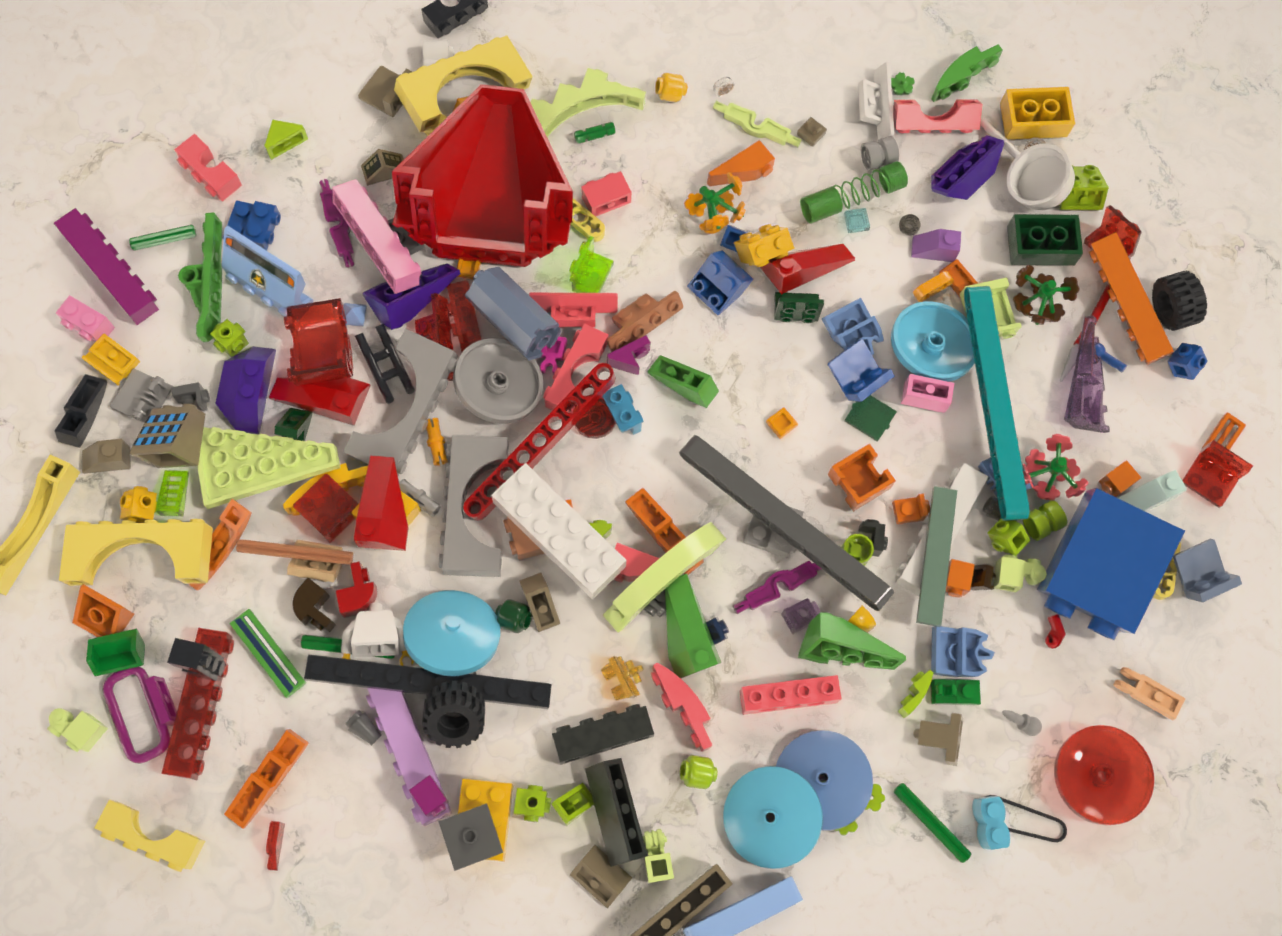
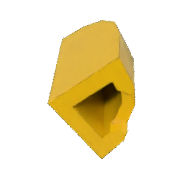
[848,605,876,633]

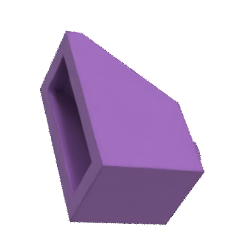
[911,229,961,262]

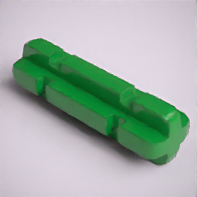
[574,122,615,144]

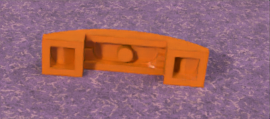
[189,499,252,590]

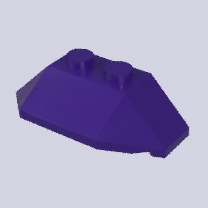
[931,135,1004,200]
[215,346,276,434]

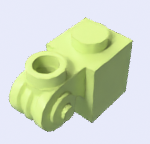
[993,555,1047,592]
[47,708,108,752]
[643,829,674,883]

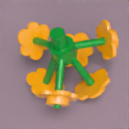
[684,172,746,234]

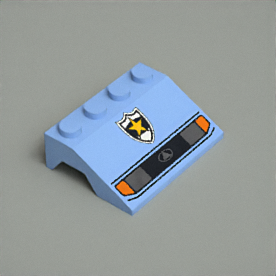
[222,226,313,321]

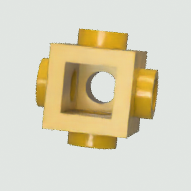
[120,486,157,523]

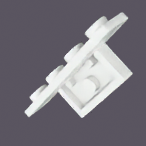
[858,62,894,140]

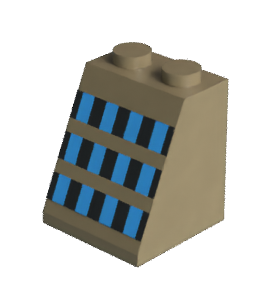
[130,404,206,468]

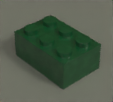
[1007,214,1083,266]

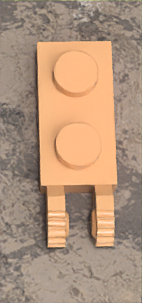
[1113,667,1185,720]

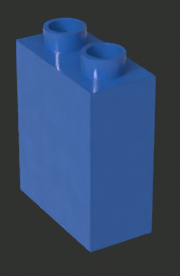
[1037,488,1185,640]

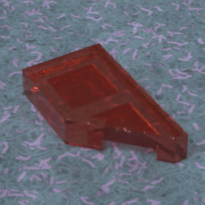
[266,821,285,871]

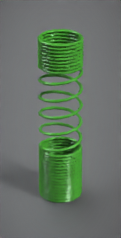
[800,161,908,224]

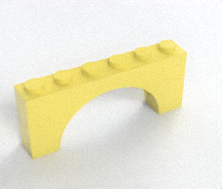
[394,35,533,132]
[59,519,213,586]

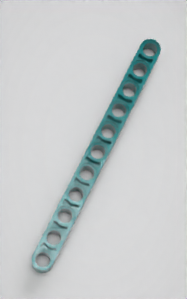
[964,286,1030,521]

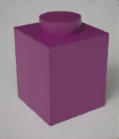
[409,775,449,817]

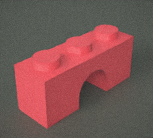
[174,134,242,202]

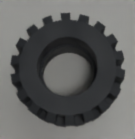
[1152,270,1207,331]
[422,681,485,748]

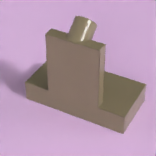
[913,713,963,766]

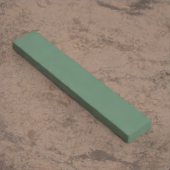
[916,486,958,627]

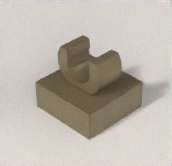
[797,117,827,147]

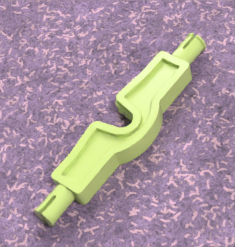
[713,100,802,148]

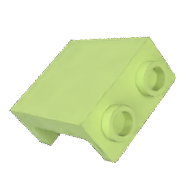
[959,278,1022,339]

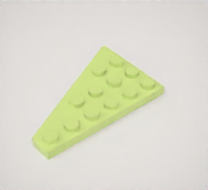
[198,427,341,509]

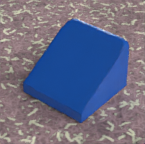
[720,225,748,252]

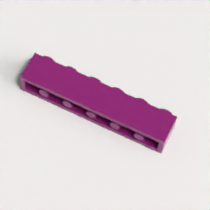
[54,208,159,325]

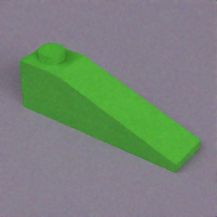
[665,574,721,678]
[798,612,906,670]

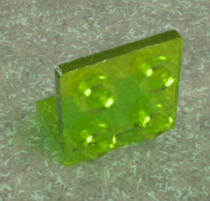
[569,236,614,293]

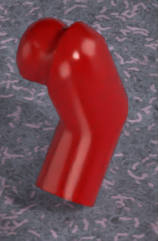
[1045,614,1066,649]

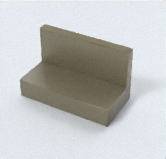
[570,845,633,909]

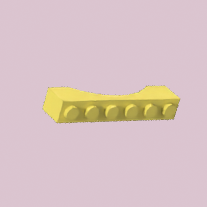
[0,455,80,596]

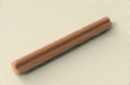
[236,540,353,565]

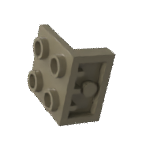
[358,66,412,117]

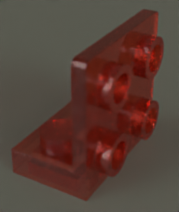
[1084,205,1142,259]
[1182,440,1253,508]
[293,474,359,544]

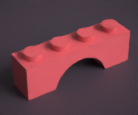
[893,99,983,133]
[543,324,609,413]

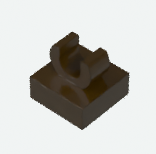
[971,564,996,591]

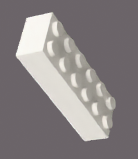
[491,463,627,600]

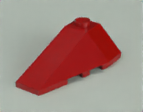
[760,244,855,295]

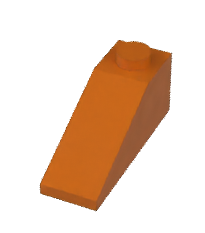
[707,140,775,186]

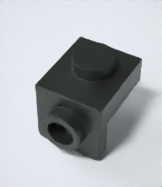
[858,519,888,557]

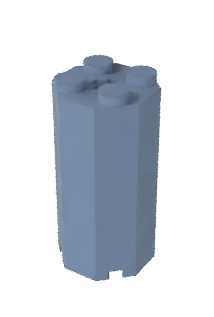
[465,267,561,361]

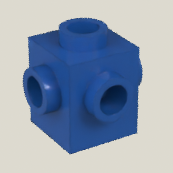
[1167,343,1208,380]

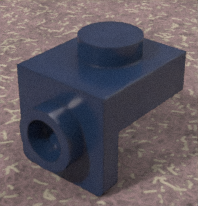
[706,617,729,645]

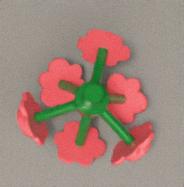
[1023,434,1089,501]

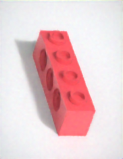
[739,675,842,715]

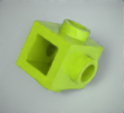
[210,319,249,358]
[987,518,1031,556]
[514,785,551,822]

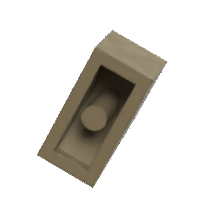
[82,439,131,474]
[519,573,561,632]

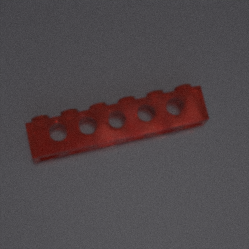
[161,628,234,780]

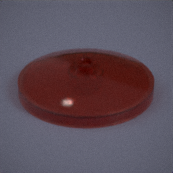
[1054,725,1154,825]

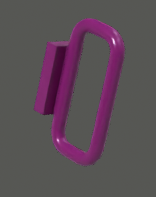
[103,666,181,764]

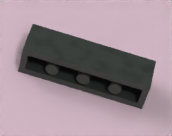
[552,704,654,765]
[585,758,648,867]

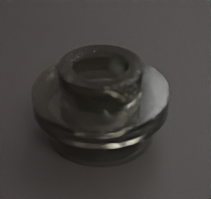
[899,214,921,236]

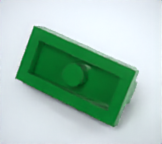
[930,679,981,705]

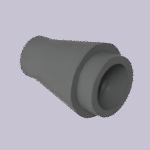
[345,710,382,746]

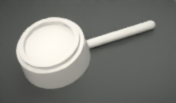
[980,119,1075,210]

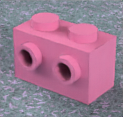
[56,295,115,342]
[901,374,954,413]

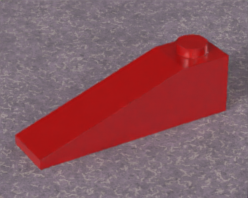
[269,377,371,426]
[354,455,409,551]

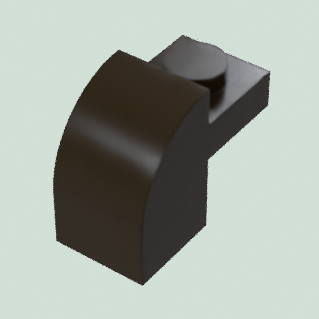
[292,577,336,632]

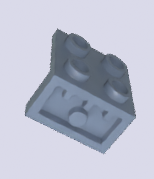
[1173,539,1242,603]

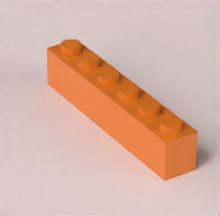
[1089,233,1174,365]

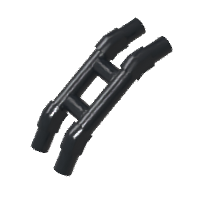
[355,324,415,404]

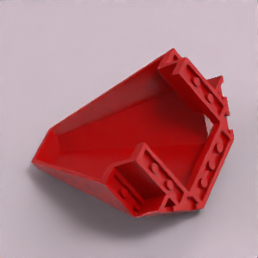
[392,84,573,267]

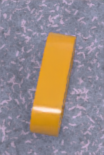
[913,271,954,302]

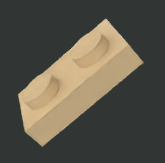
[287,540,343,582]

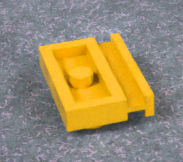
[81,334,140,386]

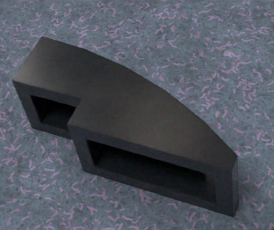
[55,374,108,448]

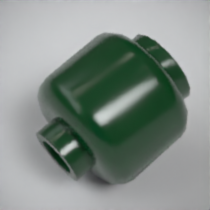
[495,599,532,633]

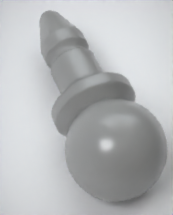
[1002,710,1042,736]

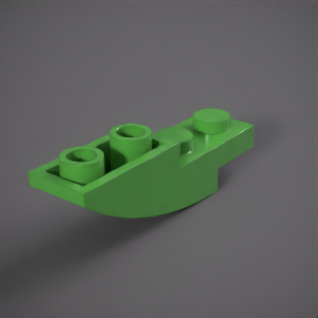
[931,44,1003,102]

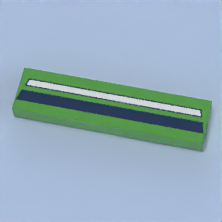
[229,609,307,698]

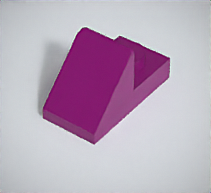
[607,335,651,375]

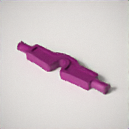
[319,179,354,268]
[733,561,821,614]

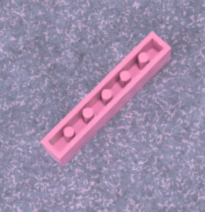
[332,179,421,294]

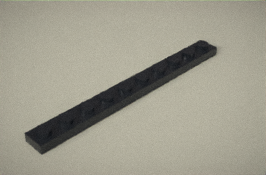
[304,654,552,709]

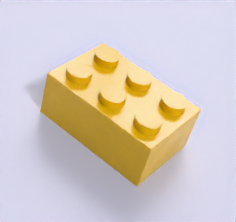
[1000,87,1075,140]
[458,779,514,862]

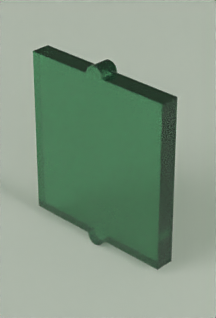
[844,395,897,442]

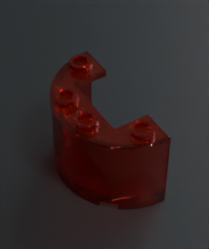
[284,298,354,386]

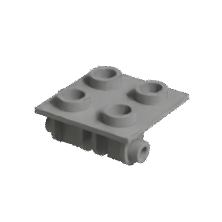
[110,368,173,423]

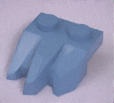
[822,298,884,355]
[931,626,995,677]

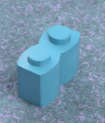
[972,796,1010,850]

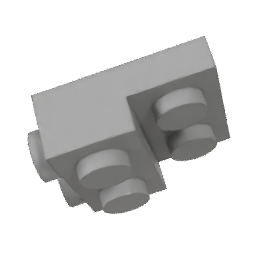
[744,507,806,558]

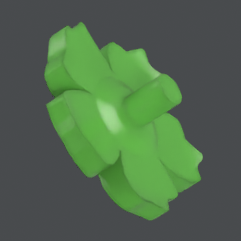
[891,72,915,95]

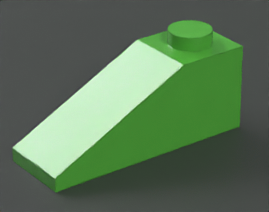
[647,355,719,408]

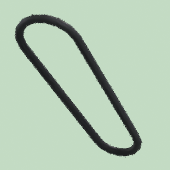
[985,795,1067,843]

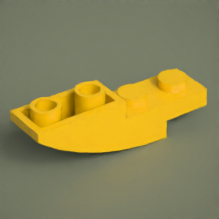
[283,463,368,516]

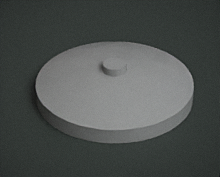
[453,338,544,424]

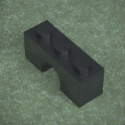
[421,0,488,39]
[167,638,225,681]

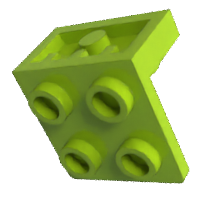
[1059,165,1109,210]

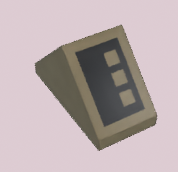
[361,149,404,186]

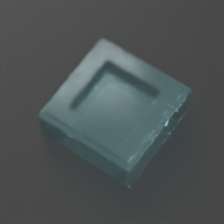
[844,208,870,233]

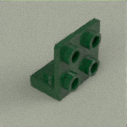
[774,292,824,323]

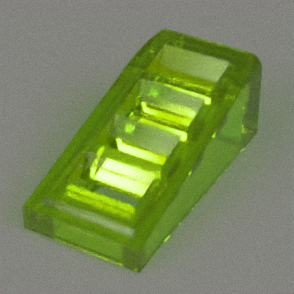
[156,470,189,517]

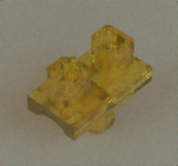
[601,656,644,701]

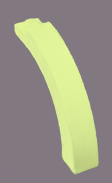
[603,522,726,633]

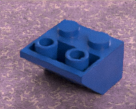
[687,250,753,315]

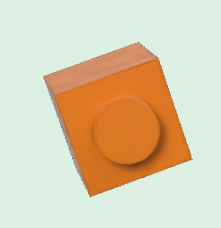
[1098,460,1141,497]
[946,559,975,598]

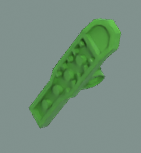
[178,212,222,342]

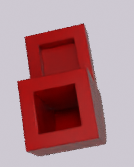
[336,561,377,618]

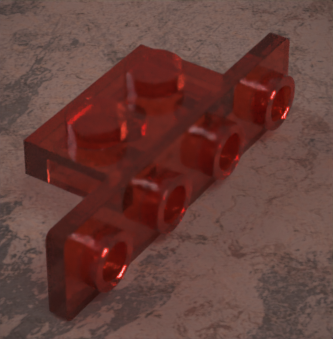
[446,280,482,352]
[415,293,454,381]

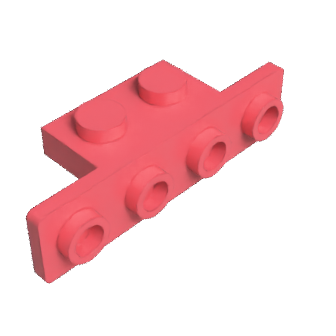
[529,292,618,327]

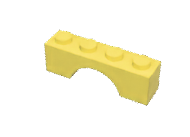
[94,800,205,872]

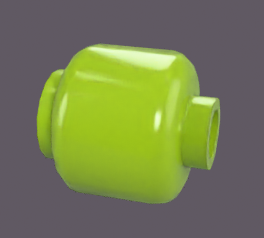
[680,755,718,789]

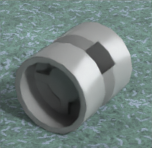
[861,136,899,171]

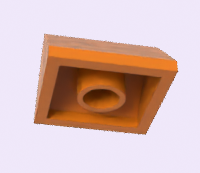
[72,584,134,637]

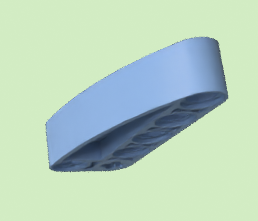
[682,876,803,936]

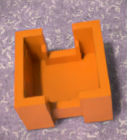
[827,443,896,512]

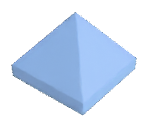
[341,303,367,326]

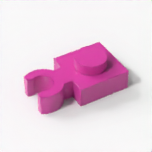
[540,336,568,375]

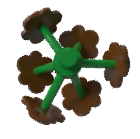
[1013,265,1080,325]

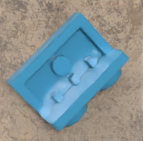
[602,384,644,435]

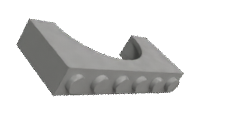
[343,328,458,476]
[439,435,509,577]

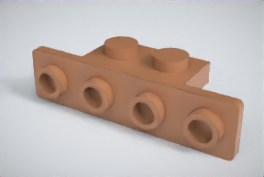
[606,291,684,352]

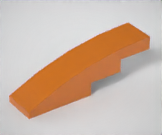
[625,488,704,575]
[224,729,309,829]

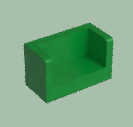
[86,628,145,677]

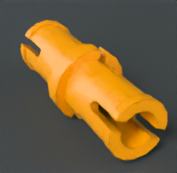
[426,418,448,466]

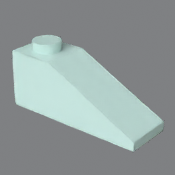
[1118,470,1187,511]

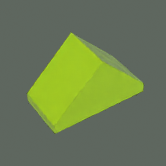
[264,119,308,160]
[551,783,594,826]

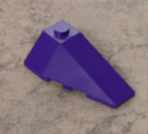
[363,263,460,330]

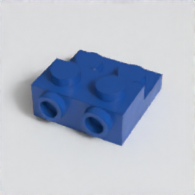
[223,200,281,251]

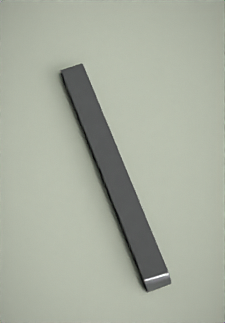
[679,435,894,611]

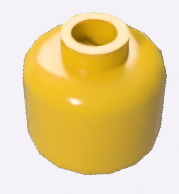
[655,73,688,102]

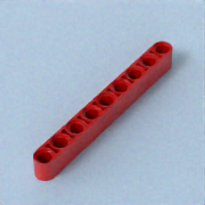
[463,363,616,521]

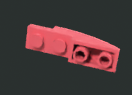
[650,663,712,752]

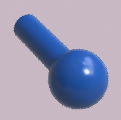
[1087,342,1127,373]

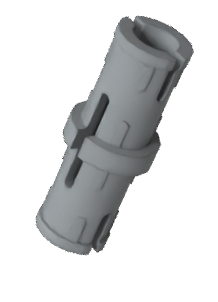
[399,479,441,517]

